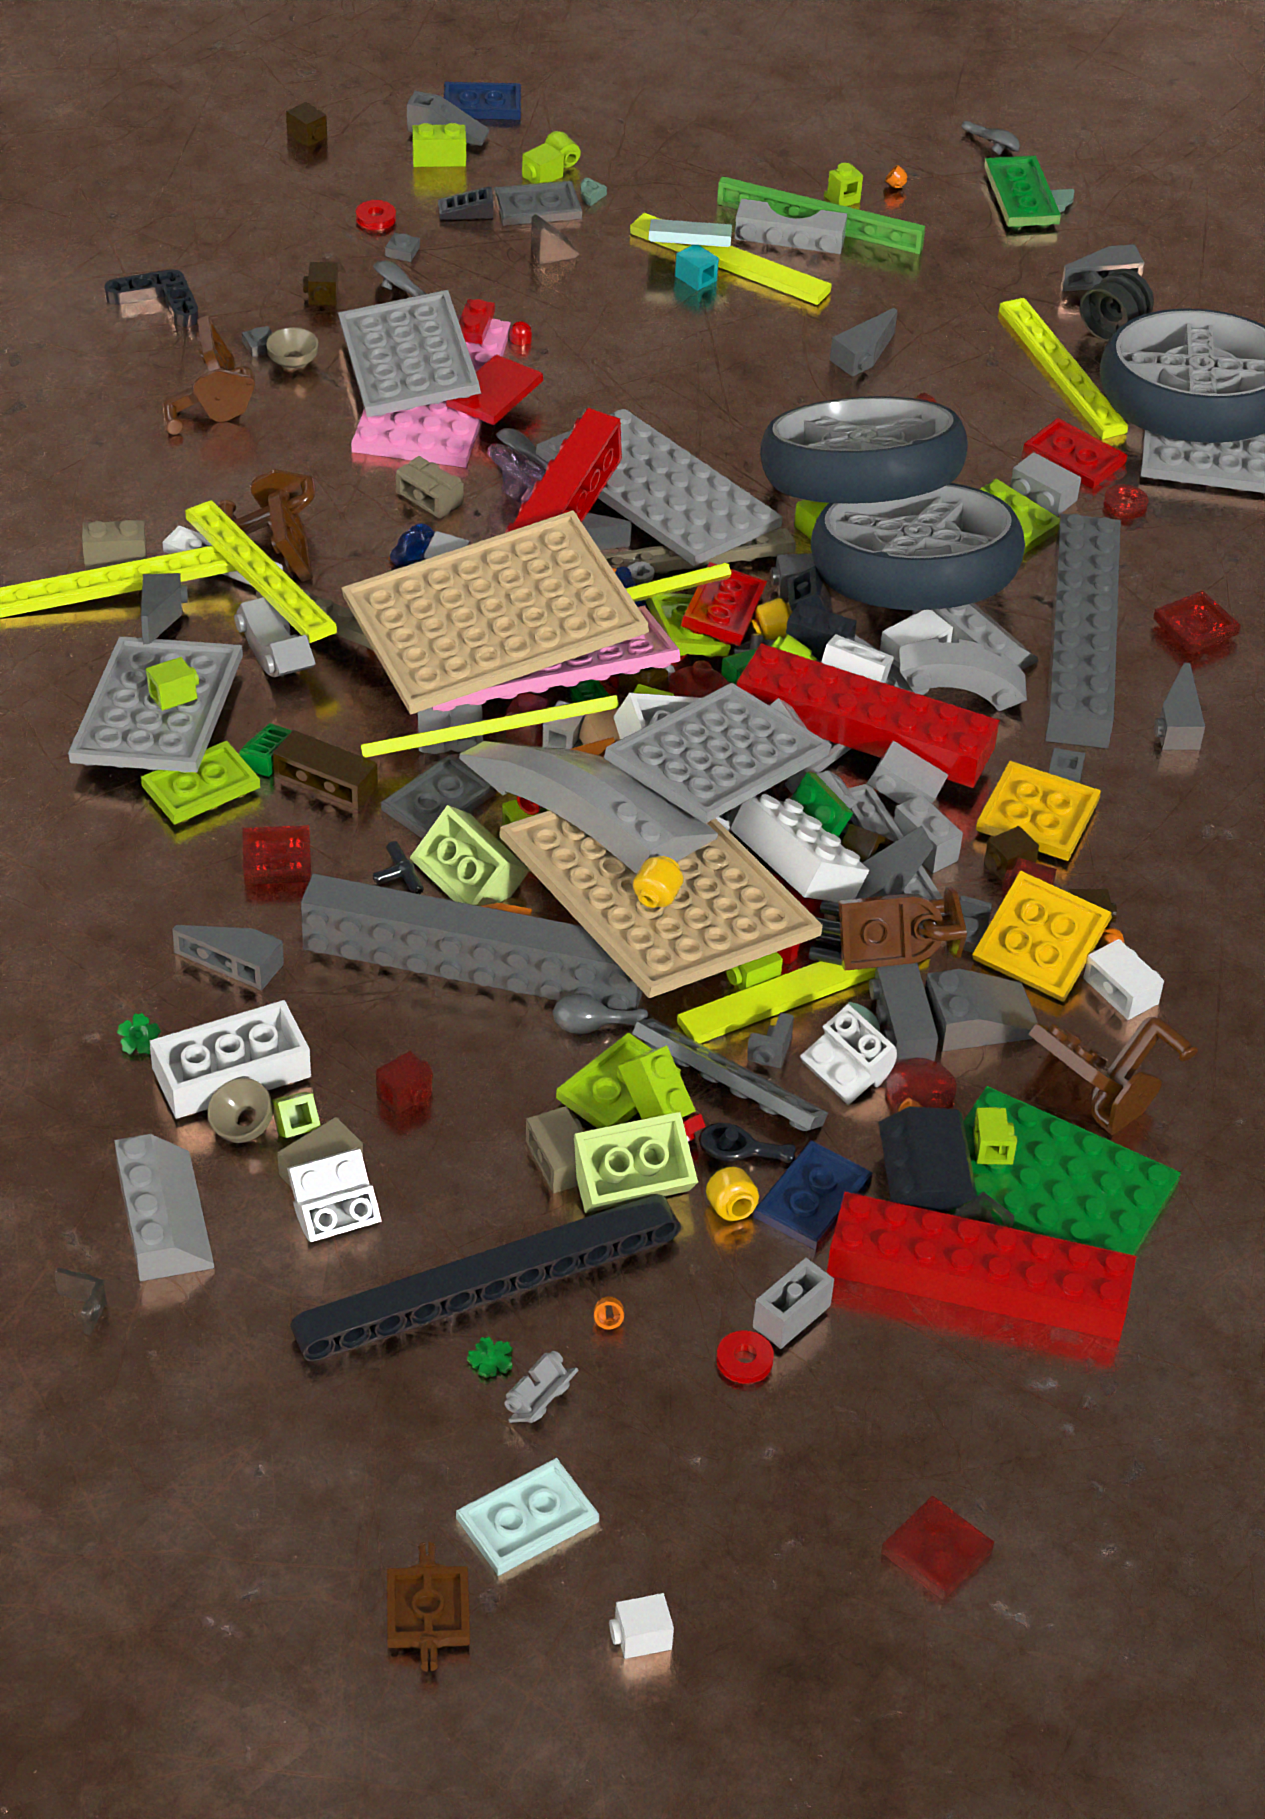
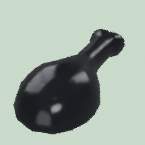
[698,1123,796,1164]

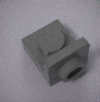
[946,896,992,953]
[747,1012,794,1069]

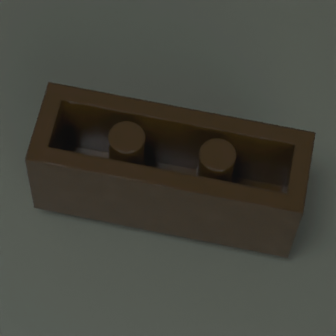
[273,730,378,810]

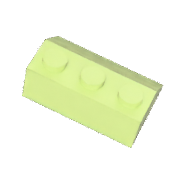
[410,805,530,906]
[574,1112,698,1213]

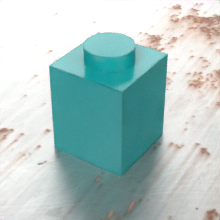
[675,245,719,291]

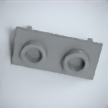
[504,1351,579,1423]

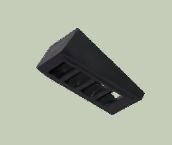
[438,187,494,220]

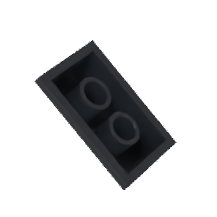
[878,1107,977,1213]

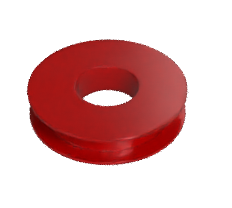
[356,200,396,230]
[716,1330,774,1384]

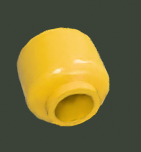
[751,598,793,640]
[633,856,684,908]
[706,1167,759,1221]

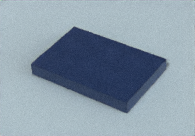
[444,82,521,120]
[753,1140,873,1250]

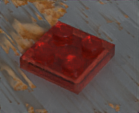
[1153,590,1241,654]
[243,825,311,885]
[881,1495,994,1600]

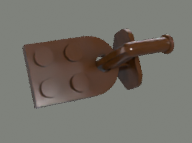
[163,315,255,435]
[219,469,315,582]
[839,887,967,971]
[1028,1017,1198,1135]

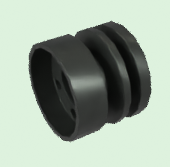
[1079,269,1154,342]

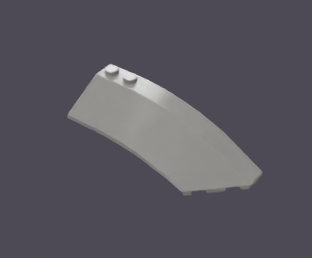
[459,741,718,874]

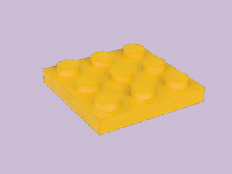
[976,761,1101,861]
[972,871,1112,1002]

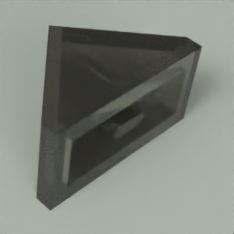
[531,214,579,265]

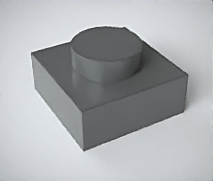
[385,233,420,262]
[242,326,272,357]
[1049,747,1086,783]

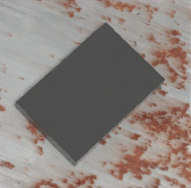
[493,181,582,226]
[381,754,497,839]

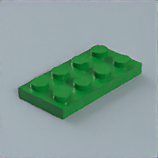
[984,156,1061,228]

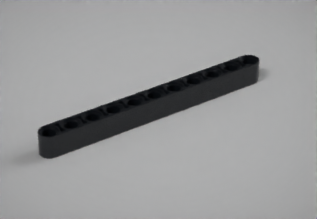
[290,1194,681,1361]

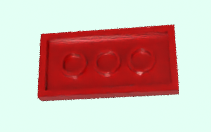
[681,562,767,646]

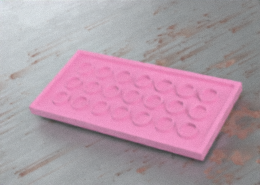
[352,315,511,468]
[431,606,680,711]

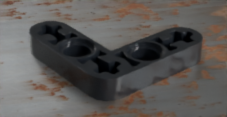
[104,269,199,327]

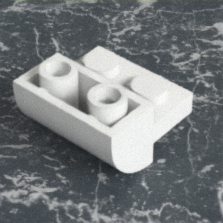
[800,1004,897,1105]
[287,1148,381,1242]

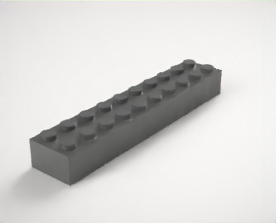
[1045,513,1121,748]
[301,873,643,1011]

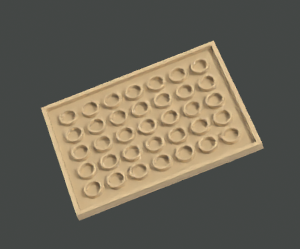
[342,510,649,715]
[500,810,823,998]

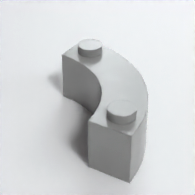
[234,597,316,677]
[899,639,1027,711]

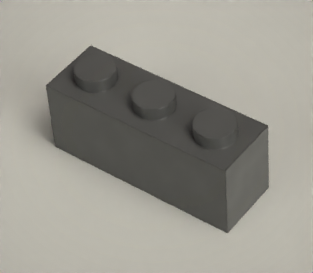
[869,963,938,1065]

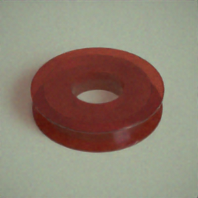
[1103,484,1149,519]

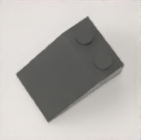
[925,969,1039,1052]

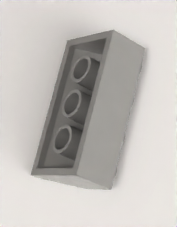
[912,603,1038,670]
[114,1134,214,1282]

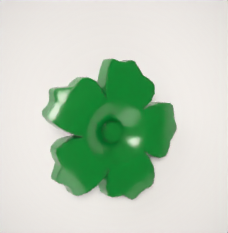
[117,1013,161,1055]
[467,1336,513,1378]

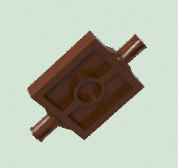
[387,1542,470,1671]

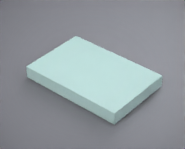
[649,219,732,247]
[456,1458,599,1576]

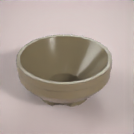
[266,327,319,370]
[208,1078,273,1143]

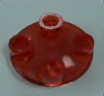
[668,661,730,698]
[886,1058,957,1109]

